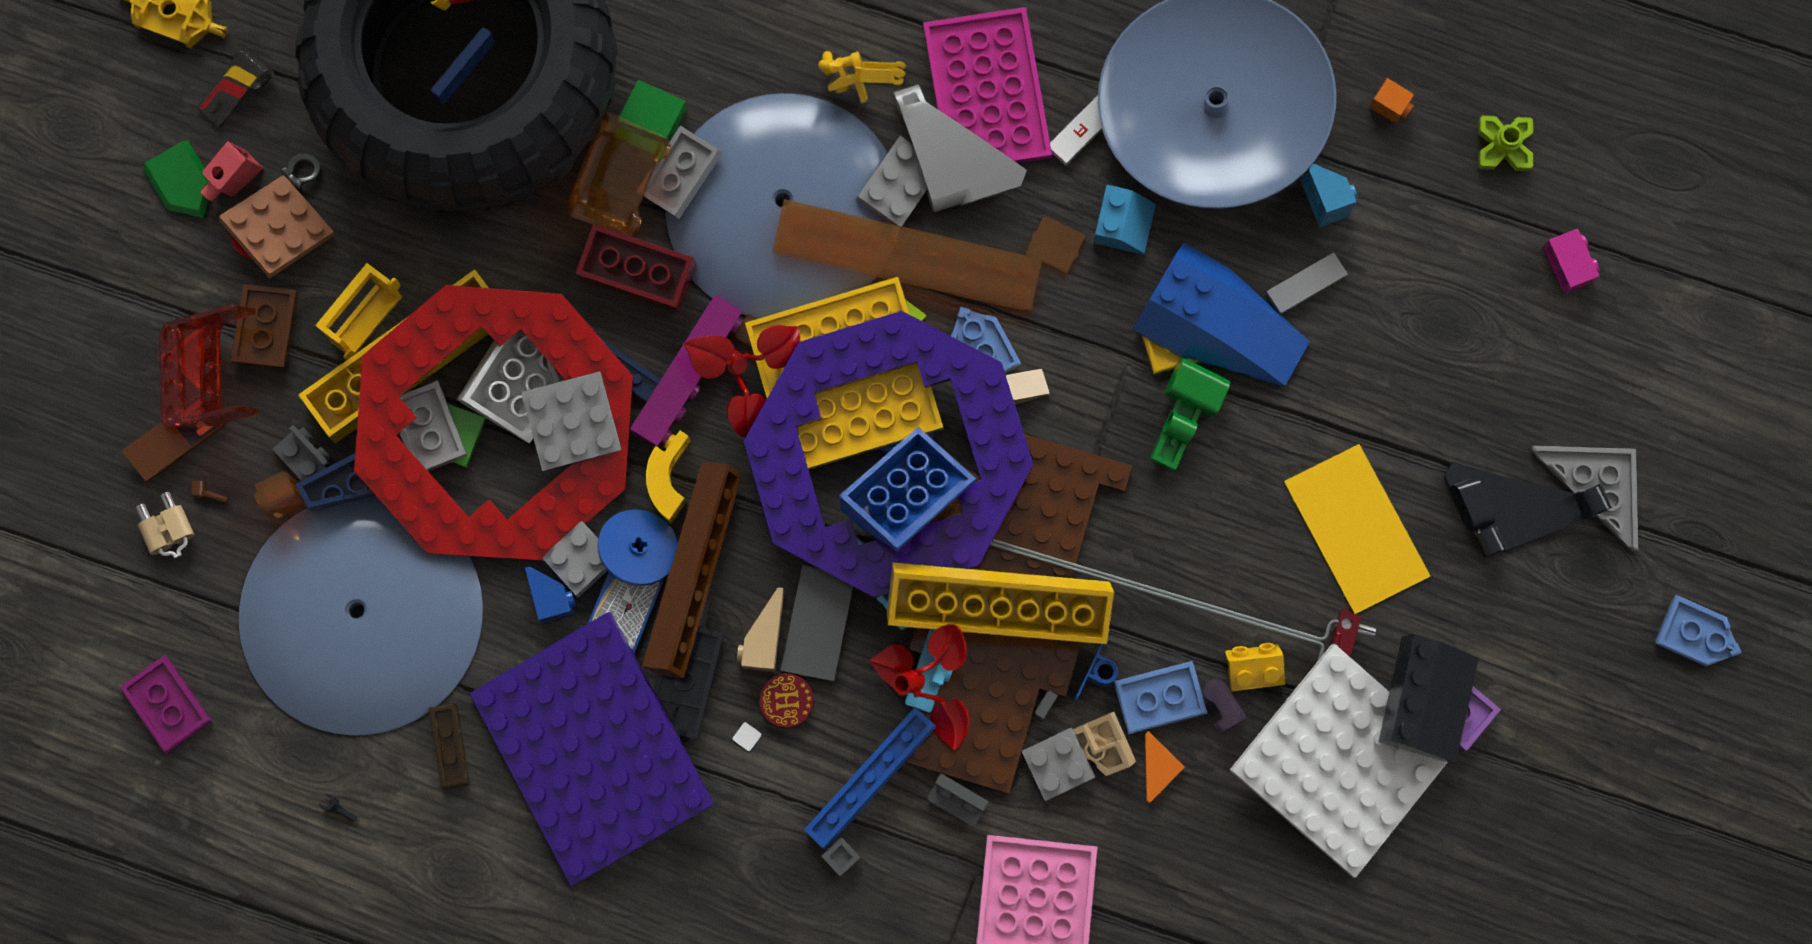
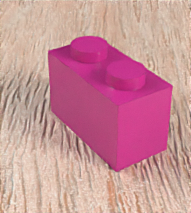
[1543,229,1600,294]

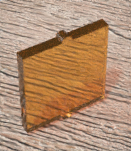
[1025,216,1086,274]

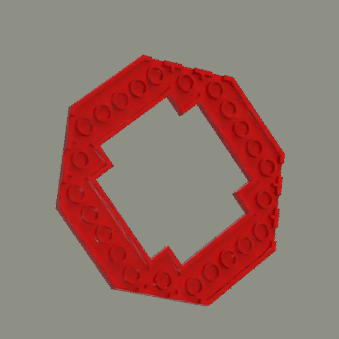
[354,285,633,560]

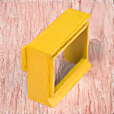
[315,263,402,360]

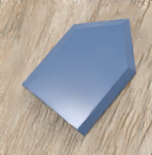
[951,307,1021,373]
[1655,595,1742,667]

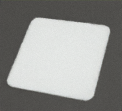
[733,722,761,751]

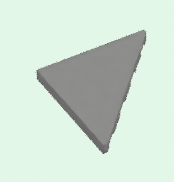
[1531,446,1638,552]

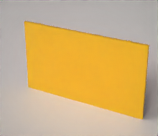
[1284,444,1431,614]

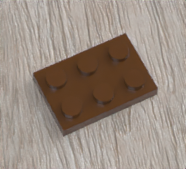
[231,284,298,369]

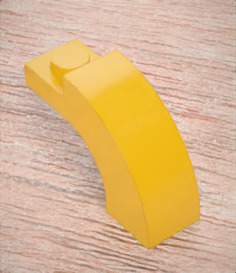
[646,430,691,524]

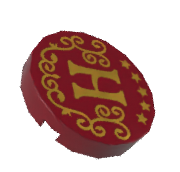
[759,673,814,728]

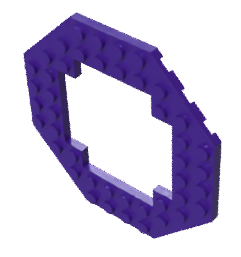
[744,311,1034,598]

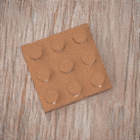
[219,175,334,279]

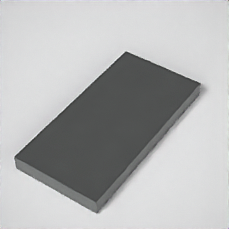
[781,565,853,682]

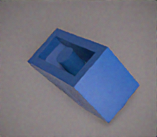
[525,567,576,624]

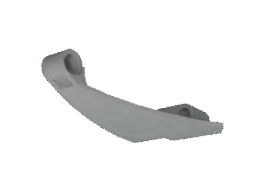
[893,85,1027,213]

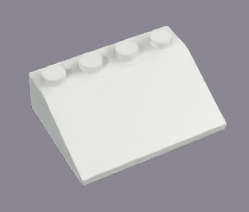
[456,330,554,443]

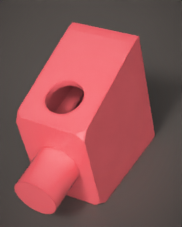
[200,141,264,202]

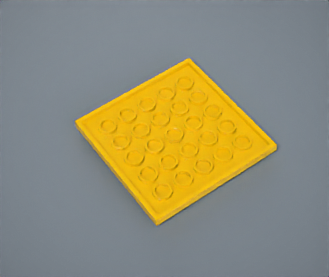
[745,277,944,470]

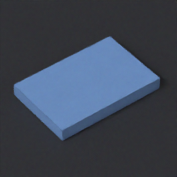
[1113,661,1207,735]

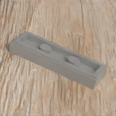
[1266,252,1348,315]

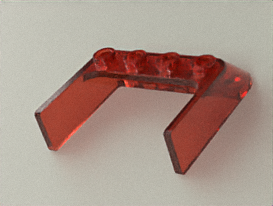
[159,304,258,427]

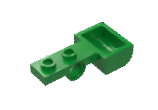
[1149,357,1230,471]

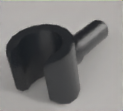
[319,794,358,823]

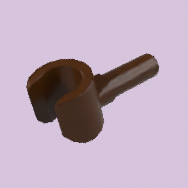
[190,480,228,504]

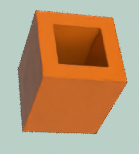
[1369,78,1414,124]

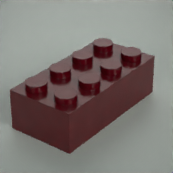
[575,224,697,313]

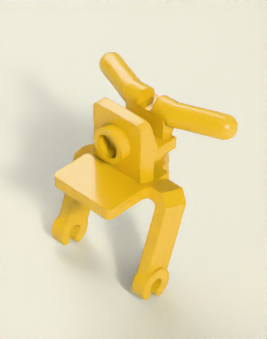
[818,51,906,103]

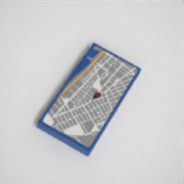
[588,573,666,655]

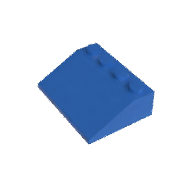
[840,427,976,551]

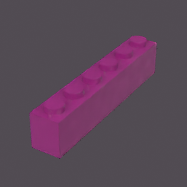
[629,294,743,448]

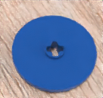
[597,510,678,586]

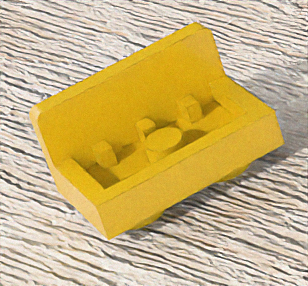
[1225,643,1285,692]

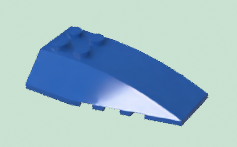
[1132,242,1309,387]

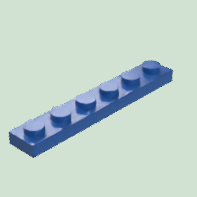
[804,707,937,850]

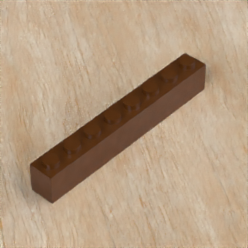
[642,462,742,678]

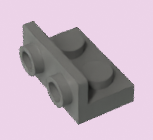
[272,425,332,481]
[927,774,989,827]

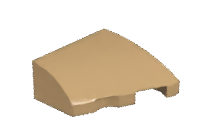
[1073,712,1136,776]

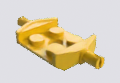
[124,0,228,48]

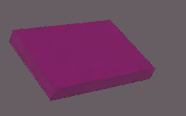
[119,655,212,754]

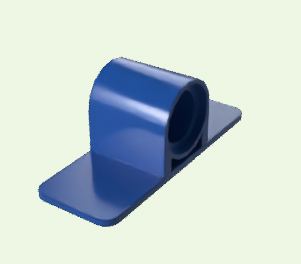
[1074,632,1118,702]

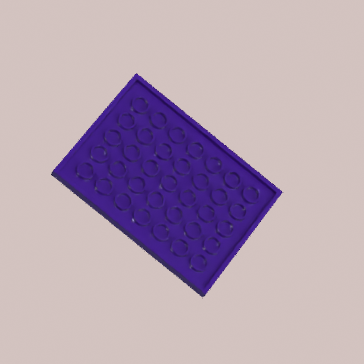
[470,612,715,886]

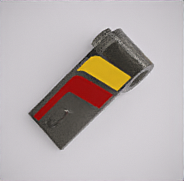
[197,48,274,128]

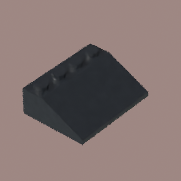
[1378,634,1479,764]

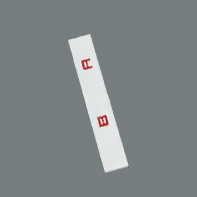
[1050,96,1102,166]

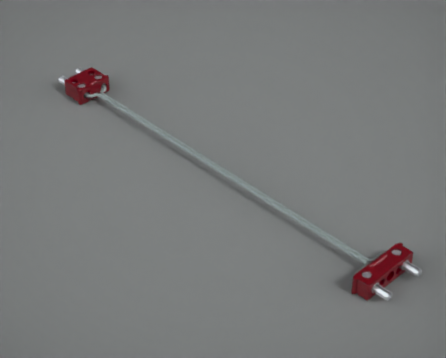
[849,518,1376,660]

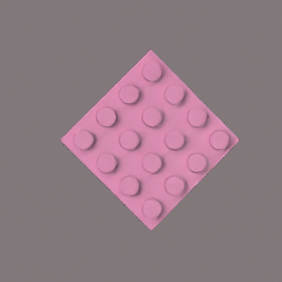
[976,835,1097,944]

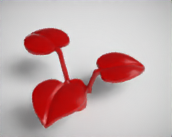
[685,324,800,438]
[870,624,970,750]

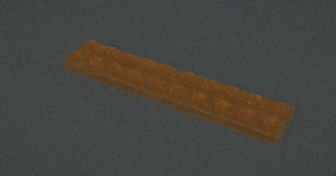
[772,199,1042,312]

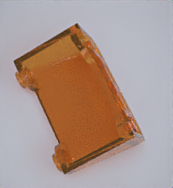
[567,111,671,237]

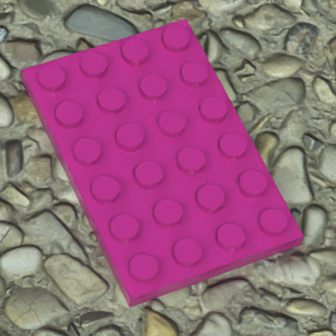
[923,7,1052,163]

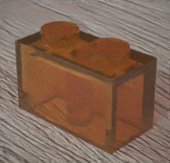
[254,471,306,518]

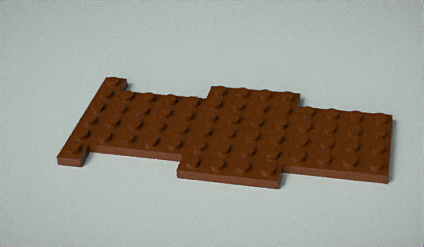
[905,434,1132,794]

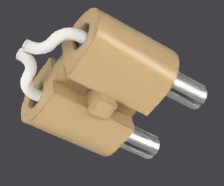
[136,492,194,558]

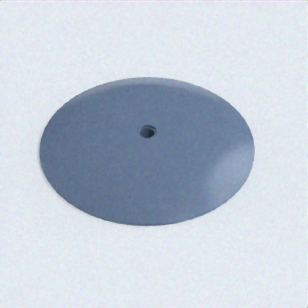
[1098,0,1336,209]
[665,94,899,319]
[239,496,483,735]

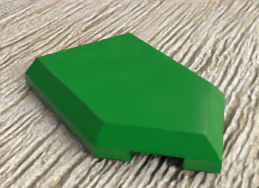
[142,141,209,219]

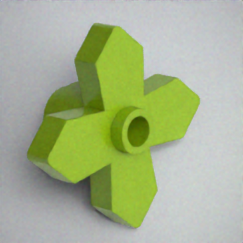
[1478,116,1533,171]

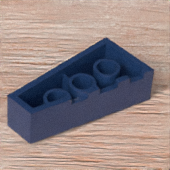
[295,454,376,511]

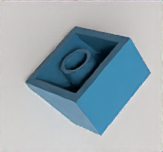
[1300,163,1358,227]
[1093,185,1156,255]

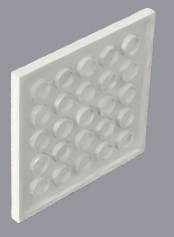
[1230,644,1447,878]

